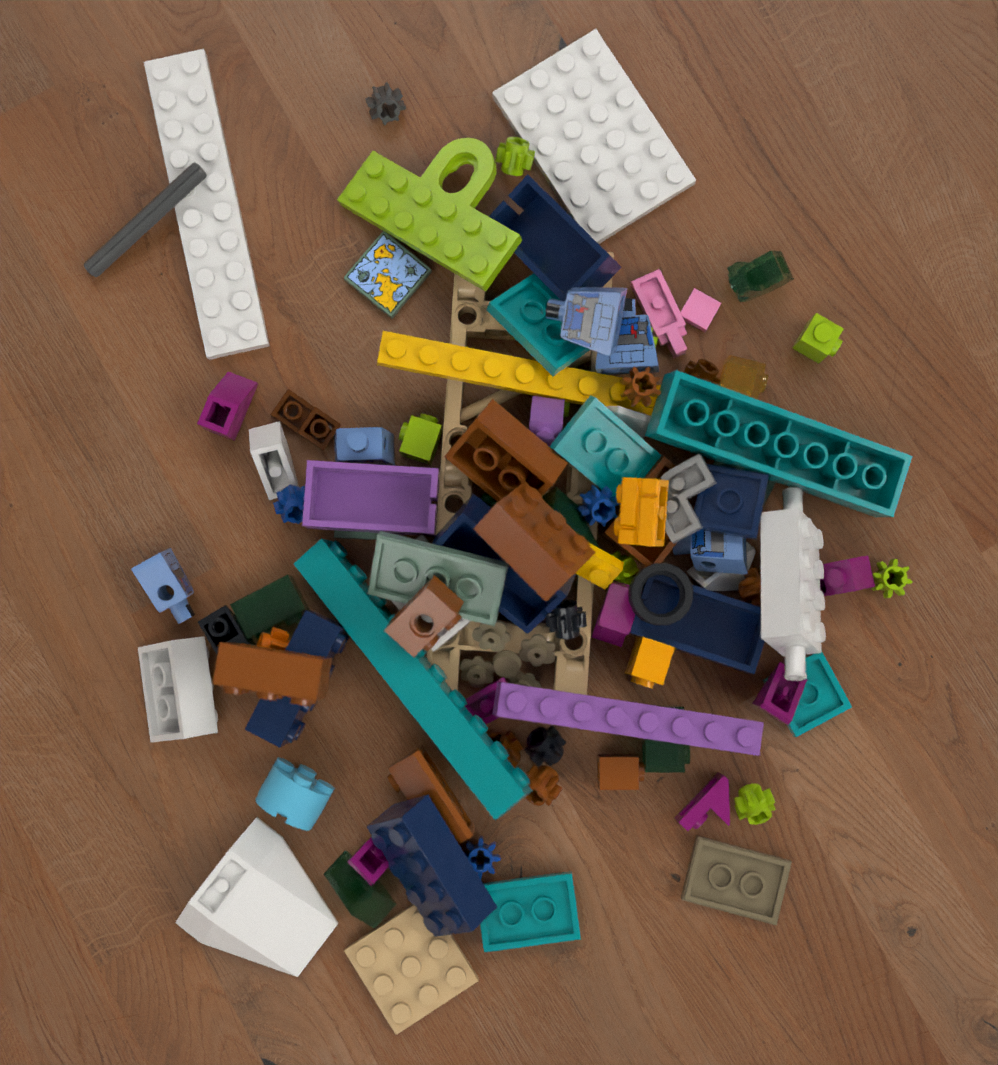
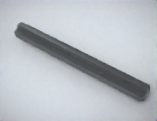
[83,162,207,277]

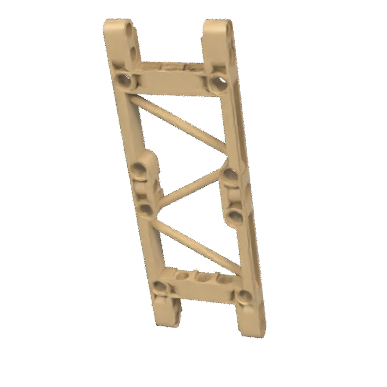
[427,252,614,695]

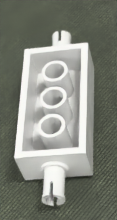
[761,487,826,681]

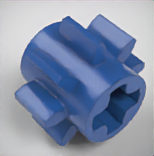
[273,484,305,524]
[577,485,620,527]
[465,836,501,879]

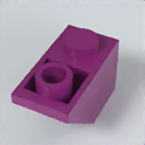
[197,371,258,441]
[820,555,875,597]

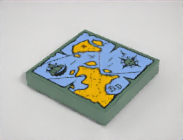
[343,231,432,319]

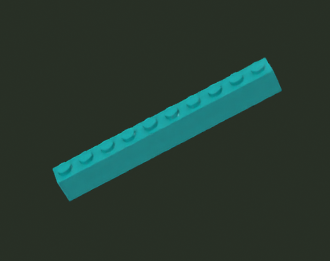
[294,538,532,820]

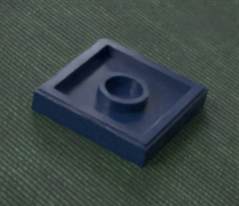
[694,464,769,540]

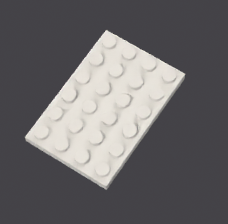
[492,29,696,244]

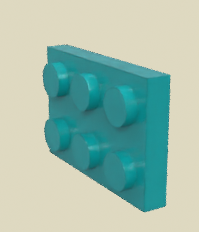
[487,273,591,376]
[549,395,662,505]
[480,871,581,952]

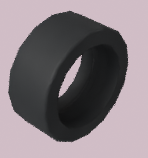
[629,563,693,625]

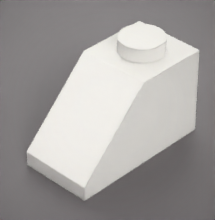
[249,421,299,500]

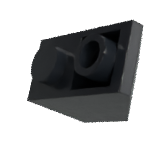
[198,605,256,655]

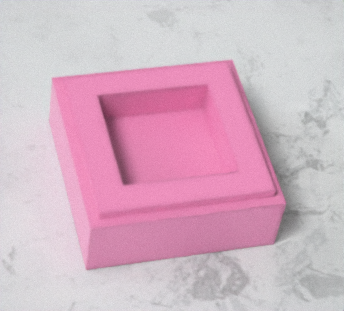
[681,288,721,332]

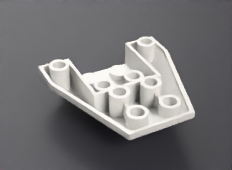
[175,817,338,977]

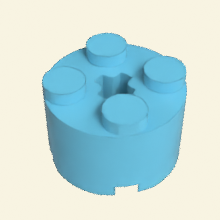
[255,757,335,831]

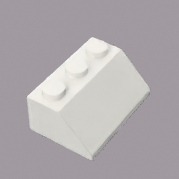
[138,636,218,742]

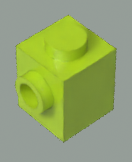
[792,313,844,364]
[398,413,443,465]

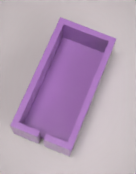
[302,460,440,537]

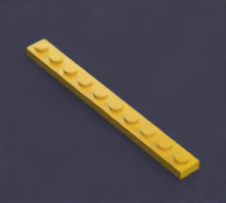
[377,331,661,416]

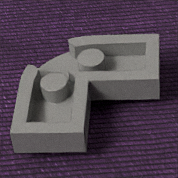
[661,454,717,544]

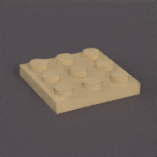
[344,904,479,1035]

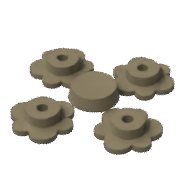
[460,621,555,688]

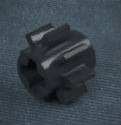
[546,600,587,639]
[524,725,566,767]

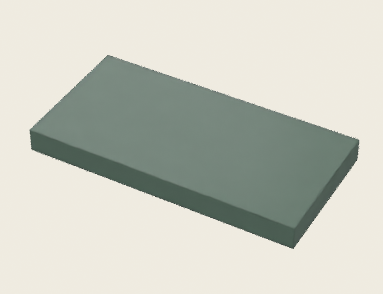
[368,531,509,626]

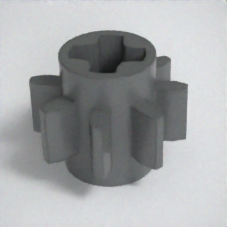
[366,82,406,125]

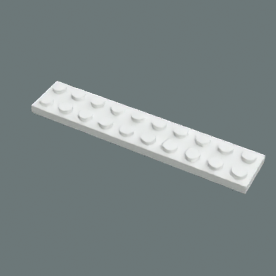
[144,49,270,360]

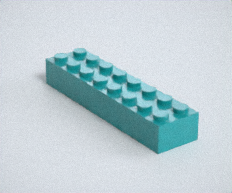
[645,370,912,517]

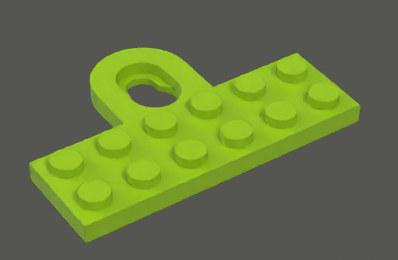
[337,138,522,292]

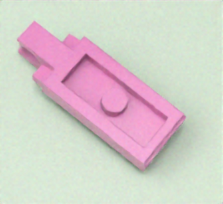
[630,269,687,358]

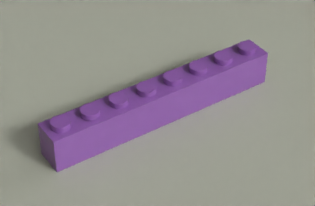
[492,681,764,756]

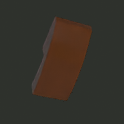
[270,389,341,450]

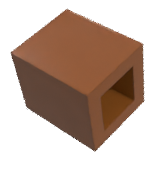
[597,754,645,790]

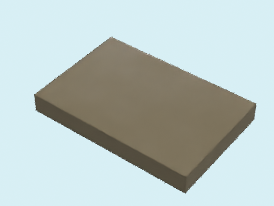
[681,835,792,925]

